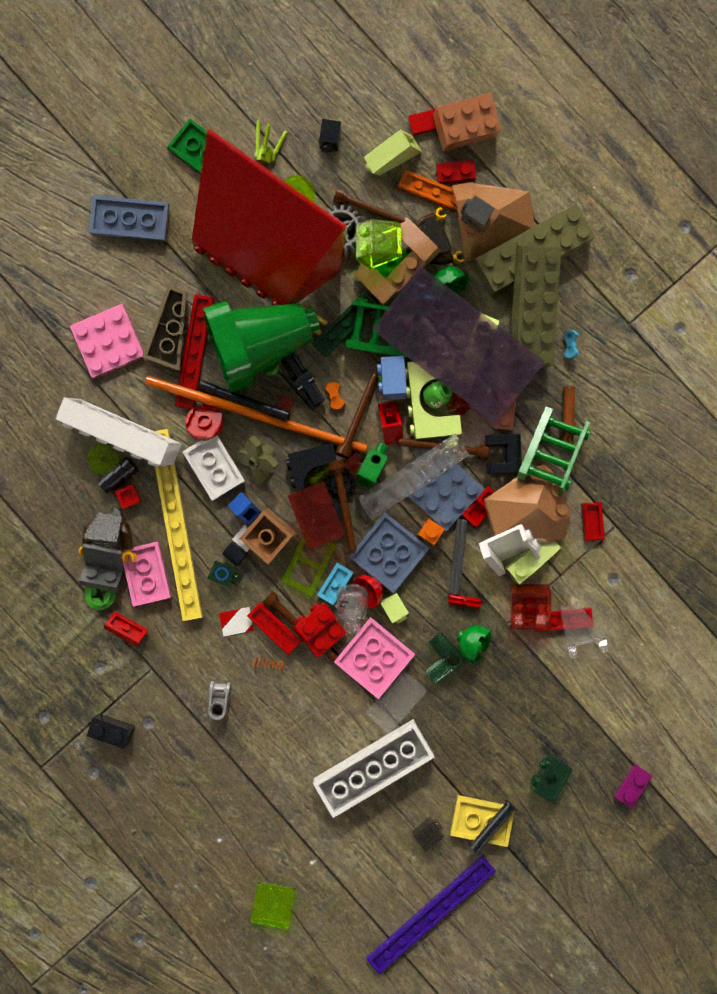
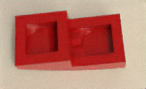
[461,486,494,529]

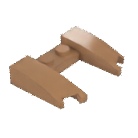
[353,217,440,306]

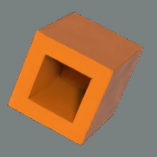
[417,518,445,545]

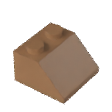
[240,508,297,564]

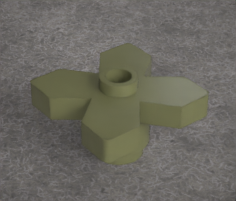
[236,436,279,484]

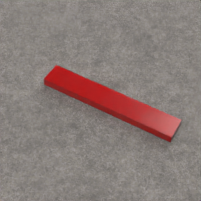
[174,294,214,409]

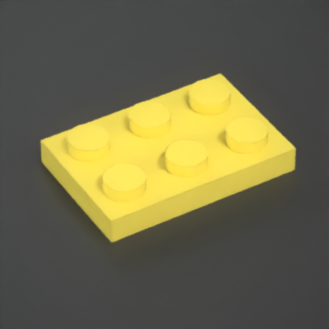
[450,795,515,847]

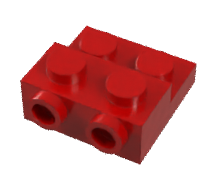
[292,602,347,658]

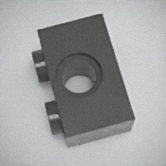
[460,195,495,233]

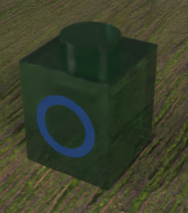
[207,560,240,587]

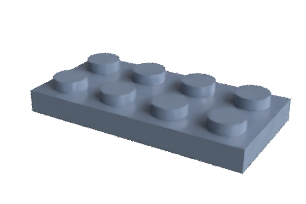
[89,195,170,242]

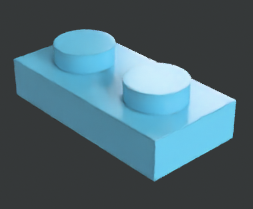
[317,562,353,605]

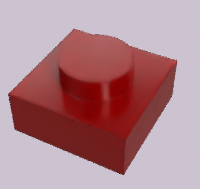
[115,484,142,509]

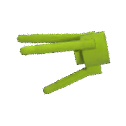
[254,120,287,165]

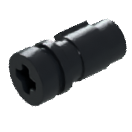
[98,456,139,493]

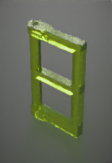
[282,529,337,596]

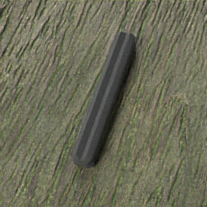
[449,519,468,595]

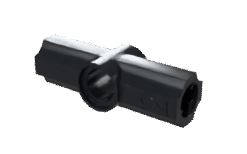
[281,352,325,409]

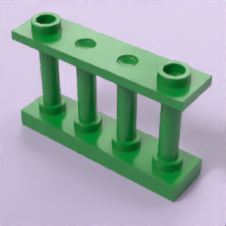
[345,298,429,360]
[517,407,591,496]

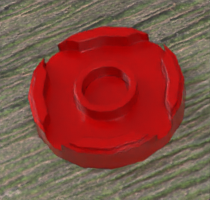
[185,404,224,441]

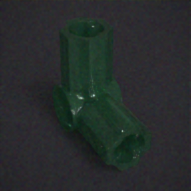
[425,631,462,684]

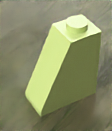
[364,129,422,176]

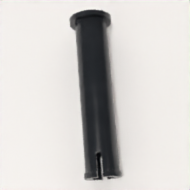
[469,799,518,854]

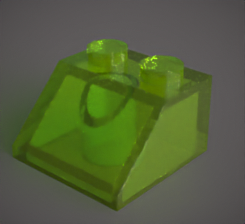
[356,219,402,270]

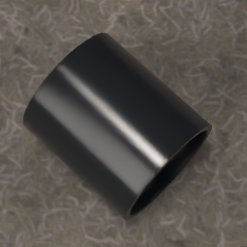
[222,541,248,566]

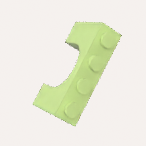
[405,358,462,440]

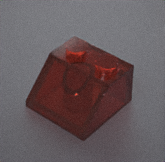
[510,584,552,629]

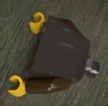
[405,207,464,265]
[79,506,137,562]

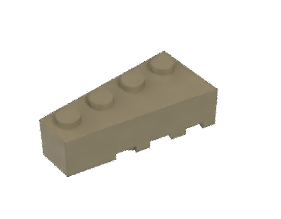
[142,285,188,373]

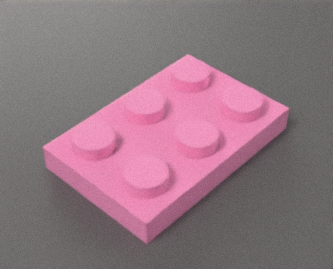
[120,541,172,607]

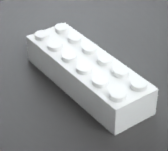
[56,397,182,467]
[313,719,435,818]

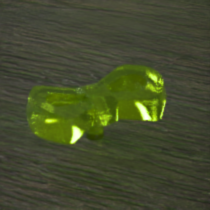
[309,465,332,487]

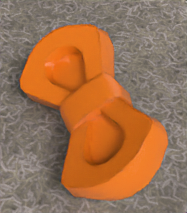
[325,382,345,410]

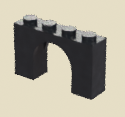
[285,443,351,529]

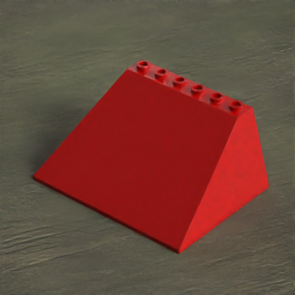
[192,129,347,306]

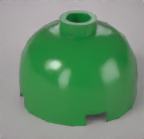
[431,266,469,306]
[457,625,492,665]

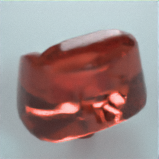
[277,395,294,411]

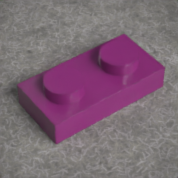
[614,764,653,808]

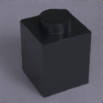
[319,119,341,152]

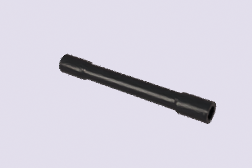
[198,380,291,422]

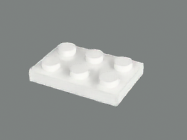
[183,435,245,501]

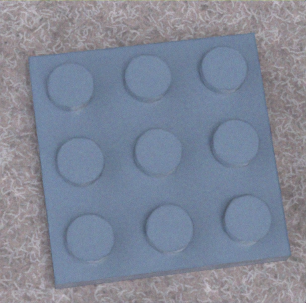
[404,451,485,531]
[349,512,430,593]

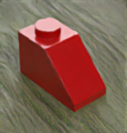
[378,401,404,445]

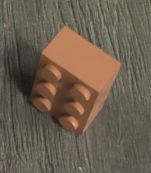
[433,92,502,152]

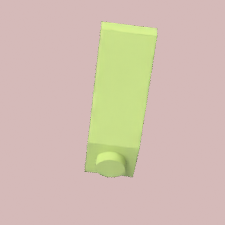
[504,541,561,584]

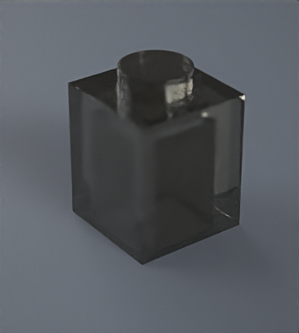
[412,817,444,852]

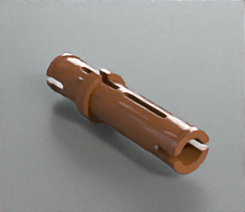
[562,386,576,444]

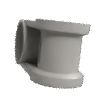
[208,681,231,720]

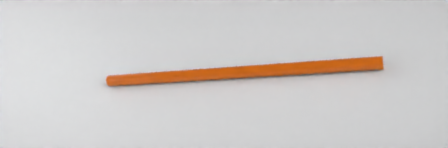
[145,376,367,454]

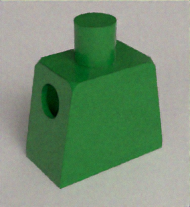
[355,443,388,490]

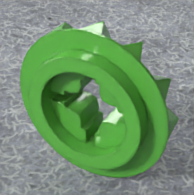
[85,586,116,610]

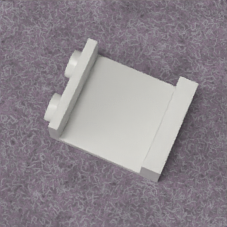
[479,524,541,576]

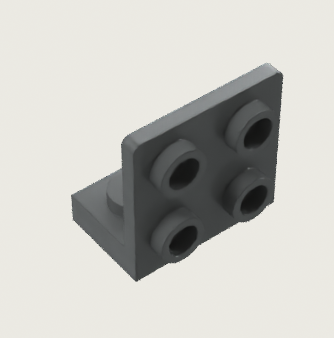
[79,544,125,592]

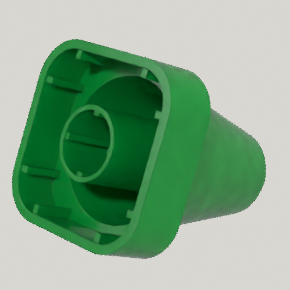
[203,301,320,392]

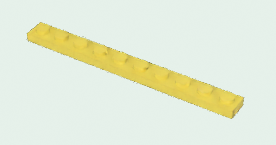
[155,429,203,621]

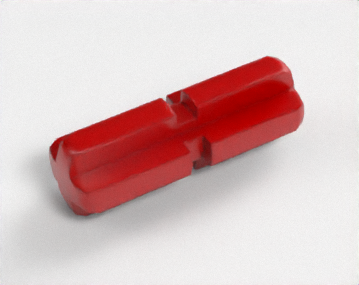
[448,594,481,609]

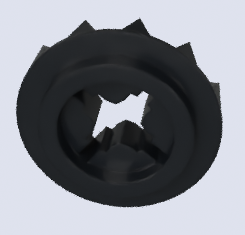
[325,470,356,500]

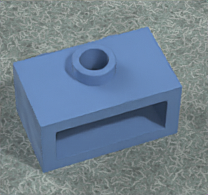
[377,356,407,400]

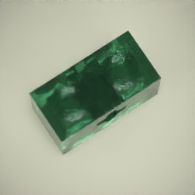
[530,754,573,804]

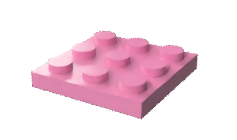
[70,304,144,379]
[334,617,415,699]

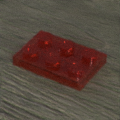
[287,481,345,550]

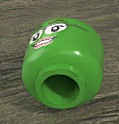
[423,381,452,409]

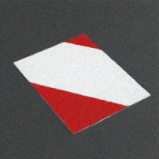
[219,607,254,637]

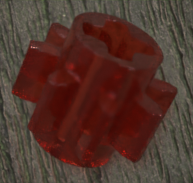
[447,392,471,415]

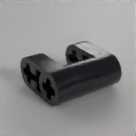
[485,434,522,474]

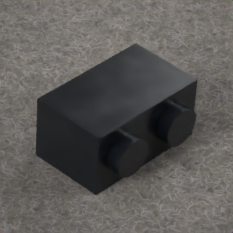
[86,713,135,748]

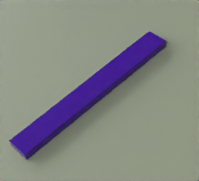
[366,855,496,975]

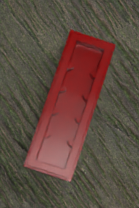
[247,602,302,656]

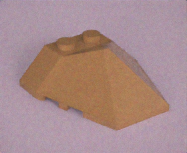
[451,182,535,262]
[484,465,571,543]

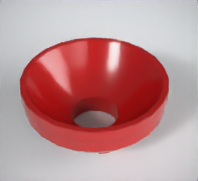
[353,575,383,608]

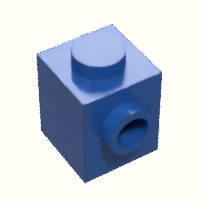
[228,492,262,526]

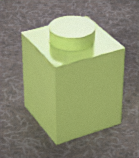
[381,592,409,624]

